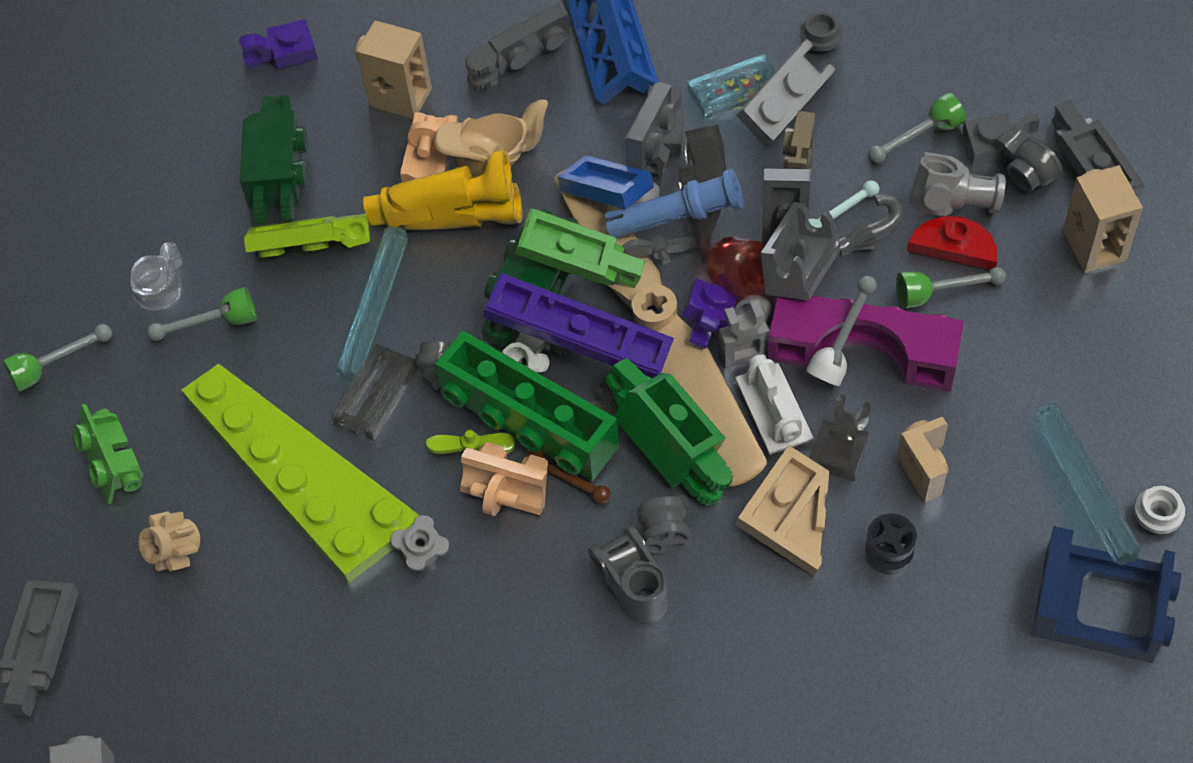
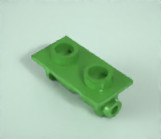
[73,404,143,505]

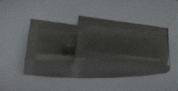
[679,124,726,264]

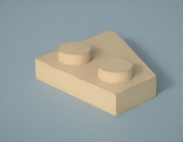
[735,445,829,576]

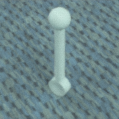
[808,180,880,228]

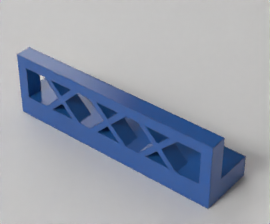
[567,0,659,105]

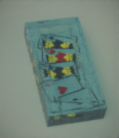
[688,54,775,120]

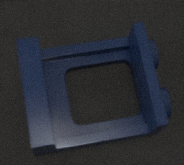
[1031,526,1181,663]

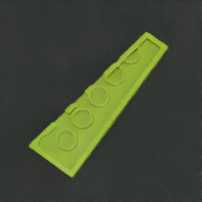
[181,363,419,584]

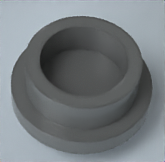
[800,11,842,51]

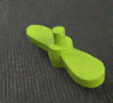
[426,430,515,454]

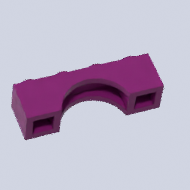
[768,295,964,392]

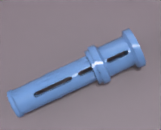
[605,169,744,239]

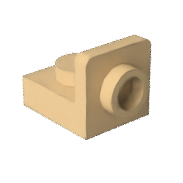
[897,417,948,502]

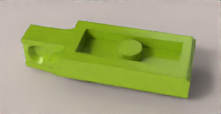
[244,213,371,257]

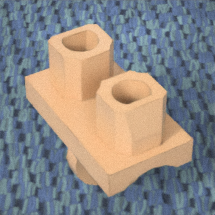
[400,112,458,182]
[460,442,548,517]

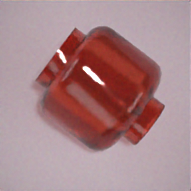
[707,235,765,297]

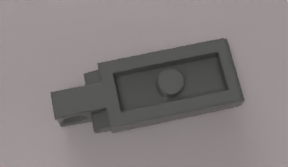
[1051,100,1144,196]
[0,579,79,717]

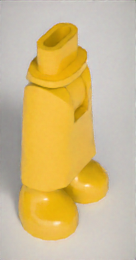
[363,150,522,231]

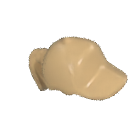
[434,100,548,178]

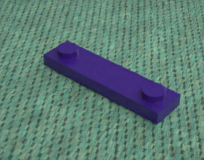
[483,273,674,379]

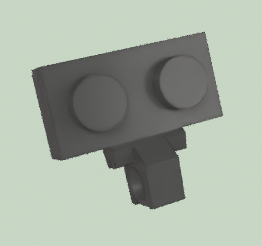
[625,82,677,177]

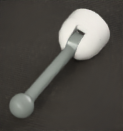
[806,276,877,386]

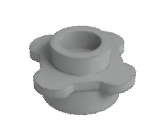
[391,515,449,571]

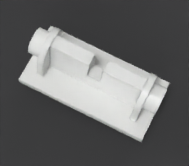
[735,354,814,455]

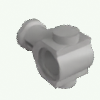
[910,152,1006,216]

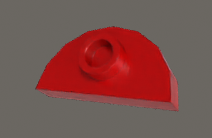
[907,216,997,270]

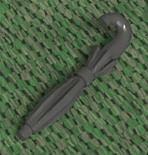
[763,193,904,282]

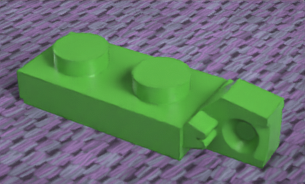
[515,209,645,288]

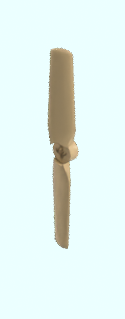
[554,170,767,486]

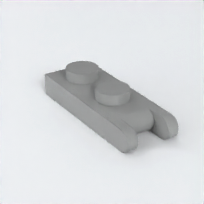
[736,39,836,146]

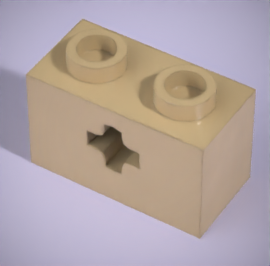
[355,20,432,119]
[1063,165,1143,273]

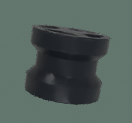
[865,513,917,575]

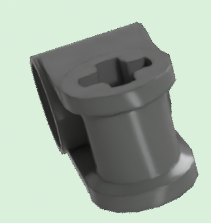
[588,525,668,624]

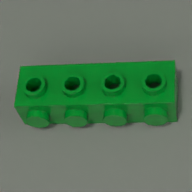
[435,330,619,482]

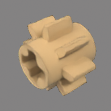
[138,511,200,572]

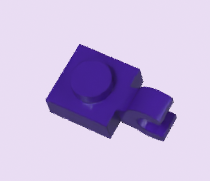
[239,19,317,69]
[682,278,737,349]

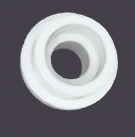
[1134,486,1185,534]

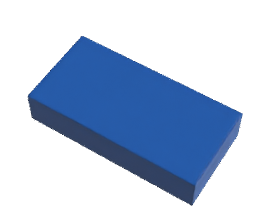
[557,155,654,209]

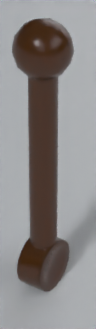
[525,451,611,504]

